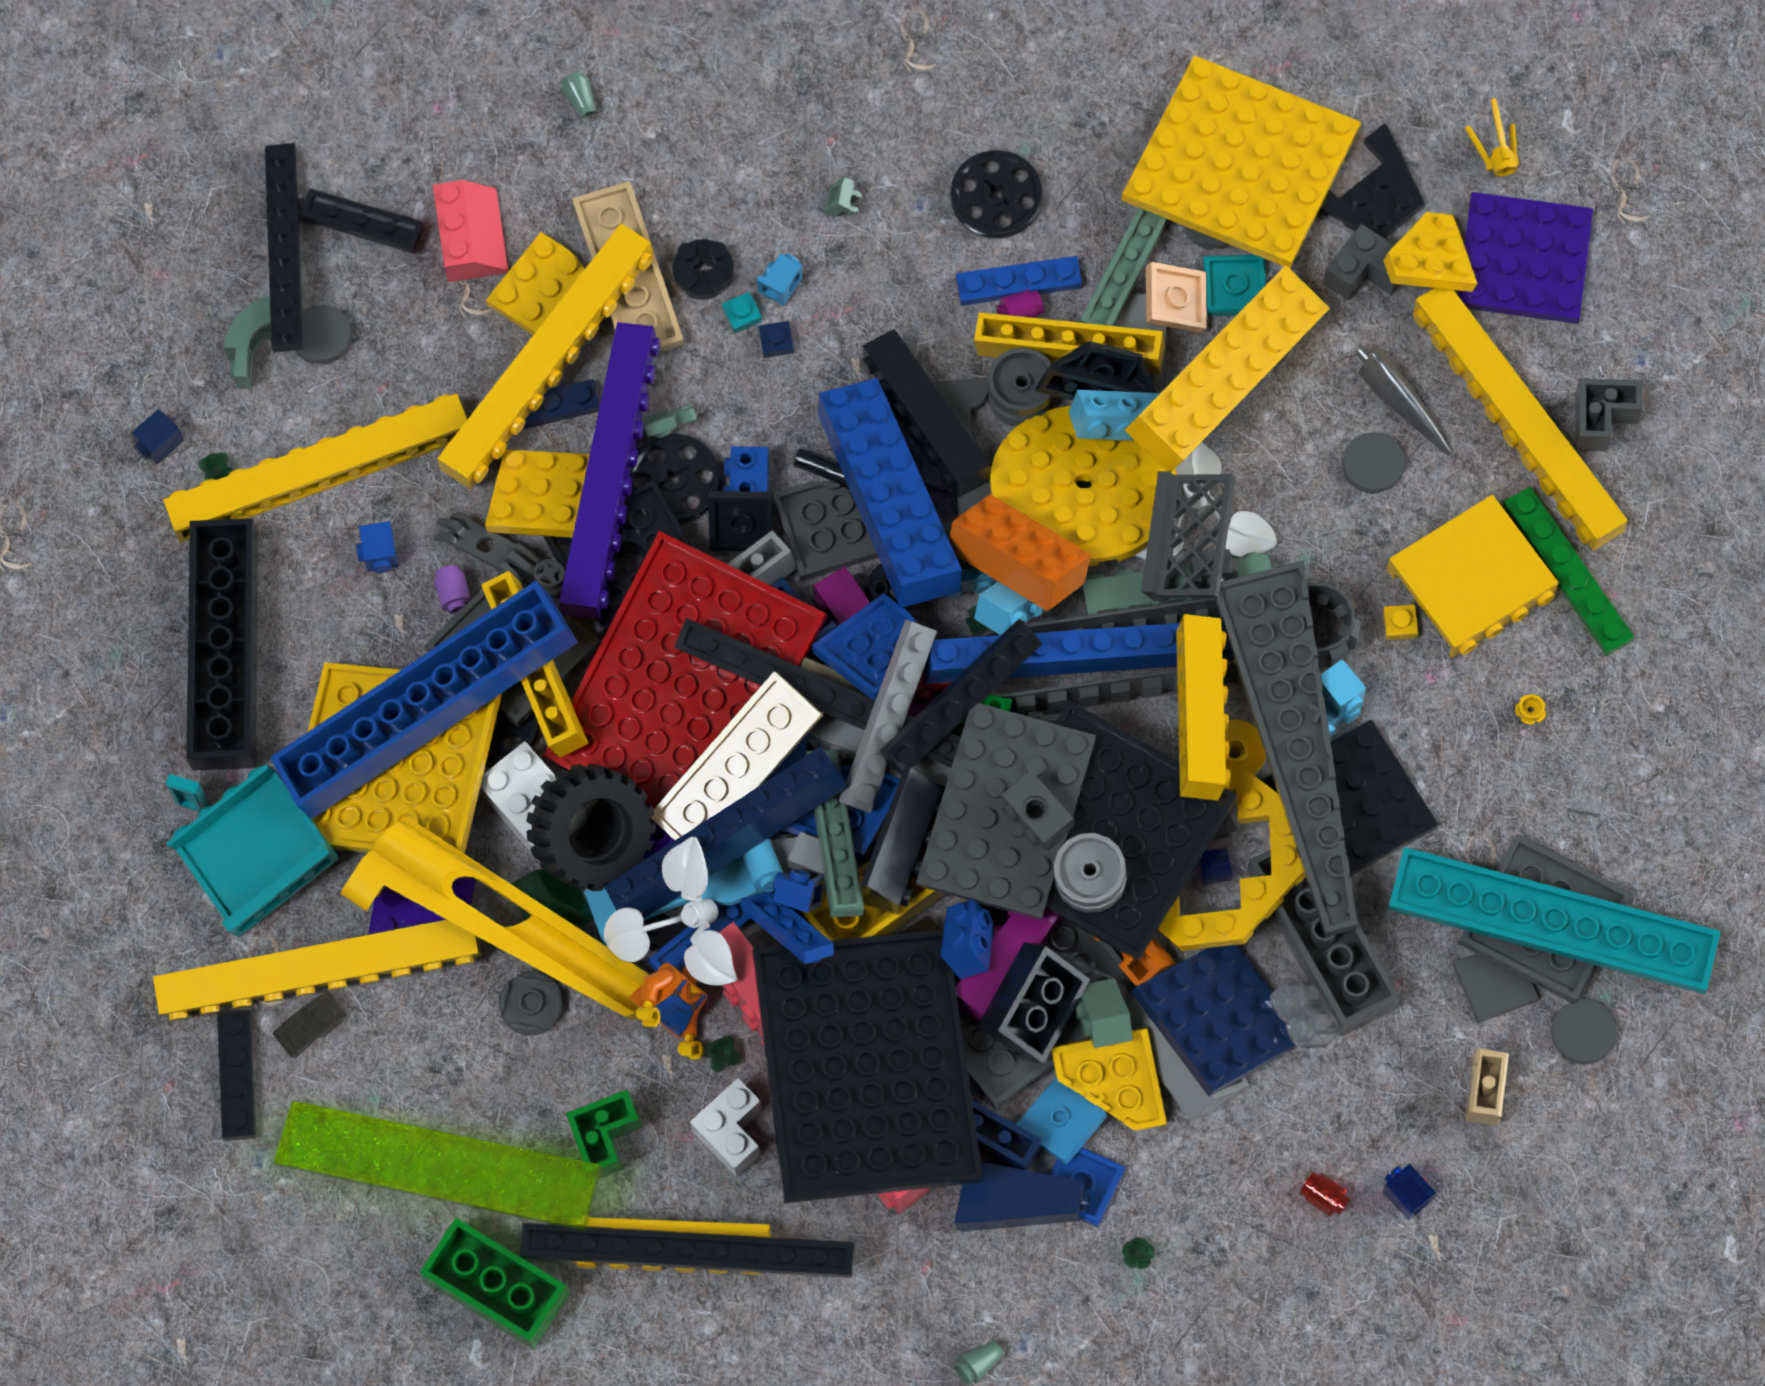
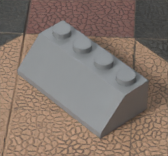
[1127,999,1250,1121]

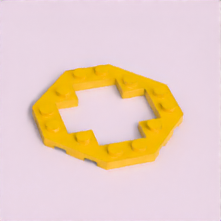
[1158,760,1305,951]

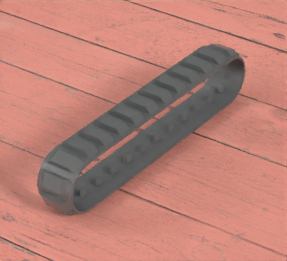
[975,580,1361,714]

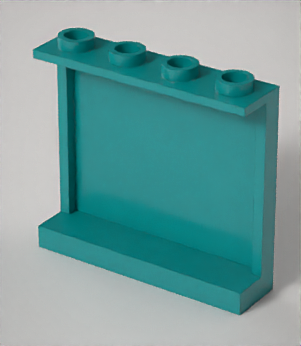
[166,764,340,937]

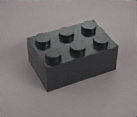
[977,942,1091,1064]

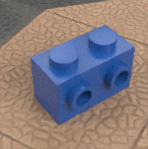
[723,446,770,492]
[941,900,994,980]

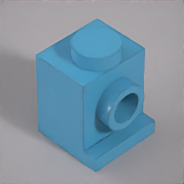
[756,253,803,306]

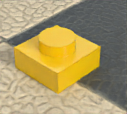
[1382,604,1418,640]

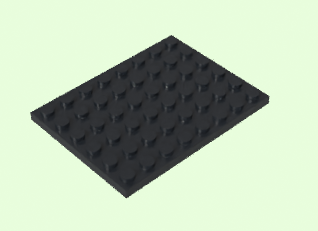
[752,929,983,1203]

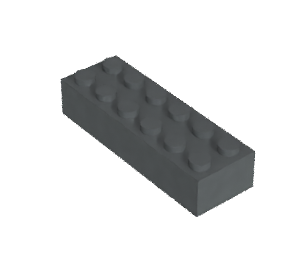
[1247,850,1401,1037]

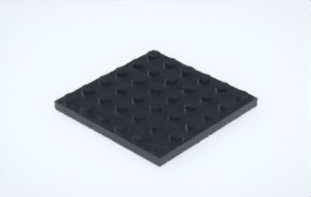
[1046,701,1237,962]

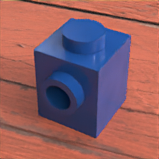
[356,521,399,573]

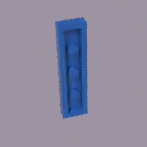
[956,256,1082,306]
[741,892,834,964]
[647,902,752,972]

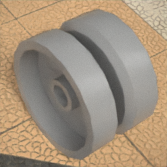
[1054,833,1126,913]

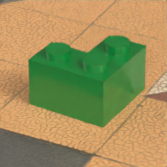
[566,1089,644,1181]

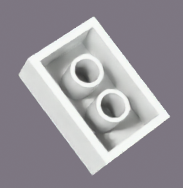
[479,741,587,861]

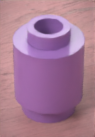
[434,565,472,614]

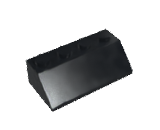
[861,766,942,915]

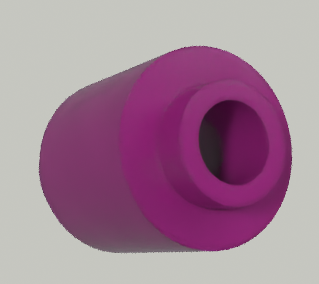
[996,289,1044,318]

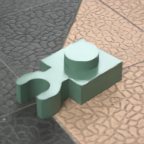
[641,403,697,438]

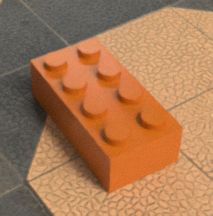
[949,494,1091,612]

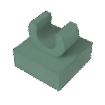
[823,177,862,217]

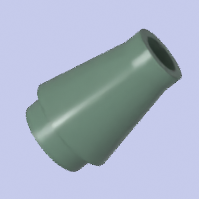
[561,71,597,119]
[953,1340,1004,1386]

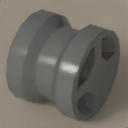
[532,559,565,598]

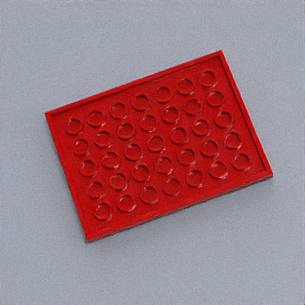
[543,531,827,810]

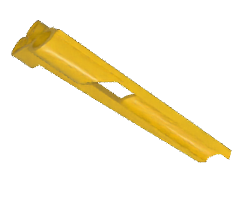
[340,817,650,1019]

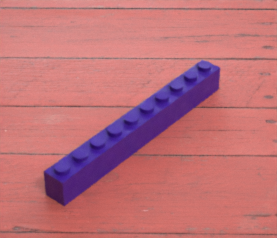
[559,322,661,620]

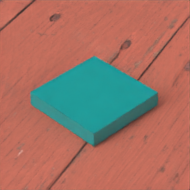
[1203,255,1266,316]

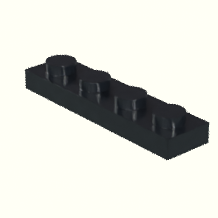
[299,188,425,254]
[217,1010,256,1141]

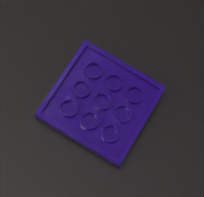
[1457,192,1593,324]

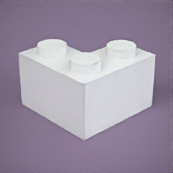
[690,1078,762,1178]

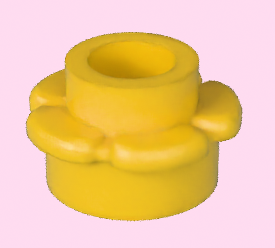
[1515,694,1546,725]

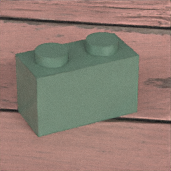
[1074,978,1133,1048]

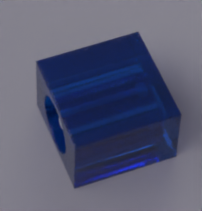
[1199,847,1233,885]

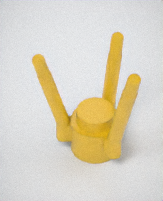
[1465,98,1520,177]

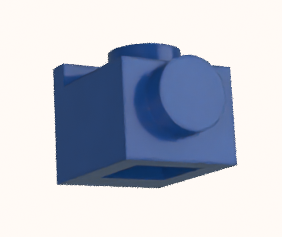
[773,869,825,913]

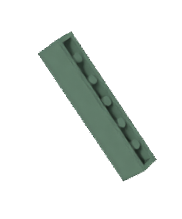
[1081,552,1271,616]

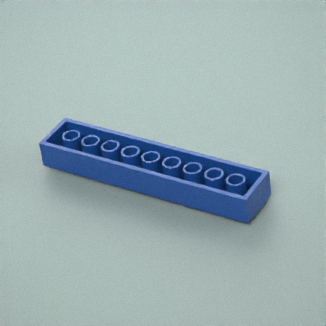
[270,580,578,819]

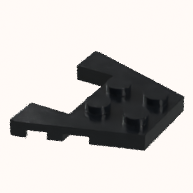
[1319,123,1424,239]

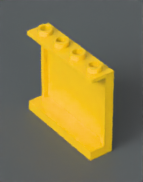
[1387,494,1558,658]

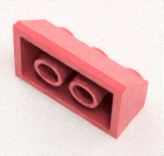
[433,180,509,282]

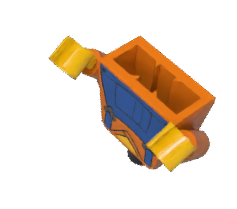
[629,962,707,1059]

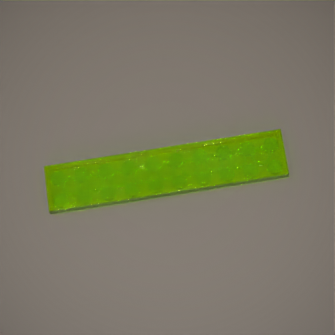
[274,1100,602,1231]

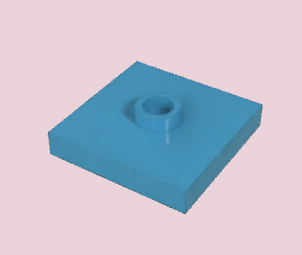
[1016,1077,1108,1165]

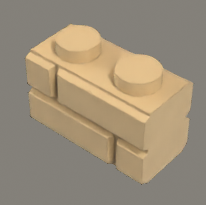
[1465,1049,1509,1125]

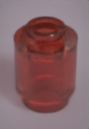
[1299,1171,1350,1217]

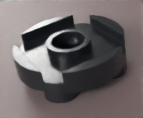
[672,239,734,300]

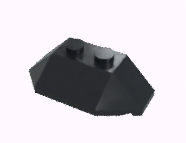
[1035,341,1157,400]

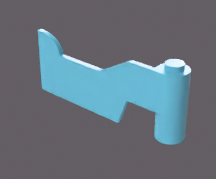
[584,838,783,946]

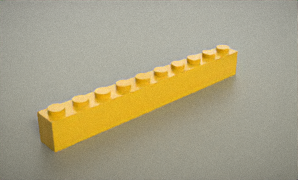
[437,223,653,489]
[1413,288,1628,551]
[163,393,467,543]
[153,920,482,1021]

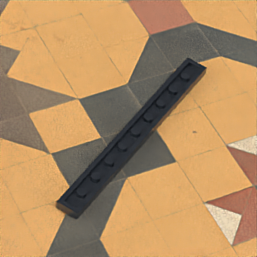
[674,618,961,768]
[520,1223,854,1278]

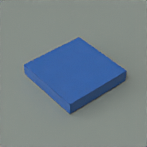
[1049,1147,1126,1227]

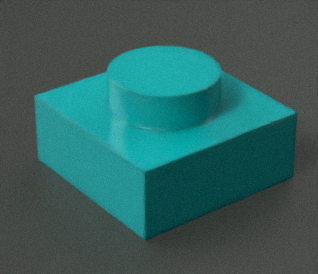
[721,292,762,334]

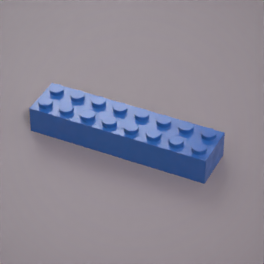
[818,378,962,608]

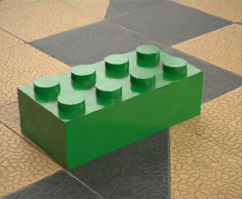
[419,1217,570,1350]

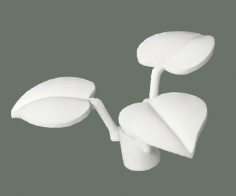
[1134,442,1277,561]
[604,837,737,985]

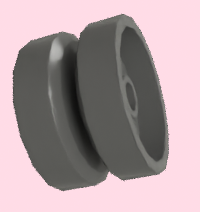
[988,348,1055,426]

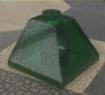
[511,869,594,929]

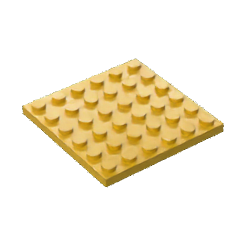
[1121,55,1361,268]
[307,662,502,854]

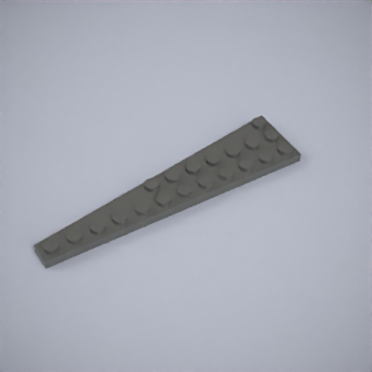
[1215,560,1357,937]

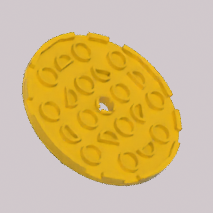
[990,406,1177,566]

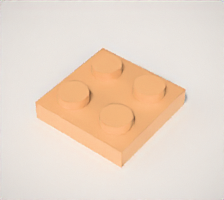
[1146,262,1207,333]

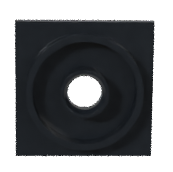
[543,480,693,640]

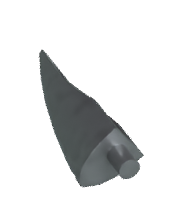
[1356,346,1452,456]

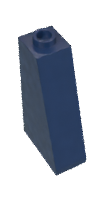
[954,1162,1090,1232]

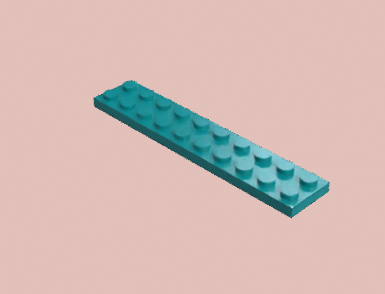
[1388,847,1721,995]

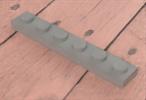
[839,619,937,813]

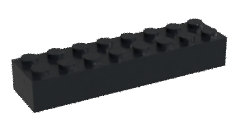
[186,518,258,771]

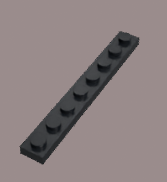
[265,143,304,352]

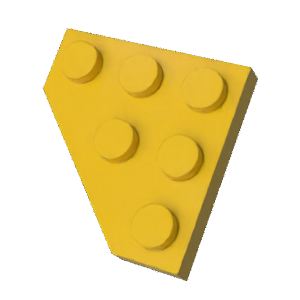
[1383,212,1477,292]
[1051,1027,1167,1131]

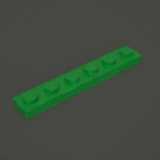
[1503,487,1634,657]

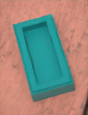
[165,774,209,812]

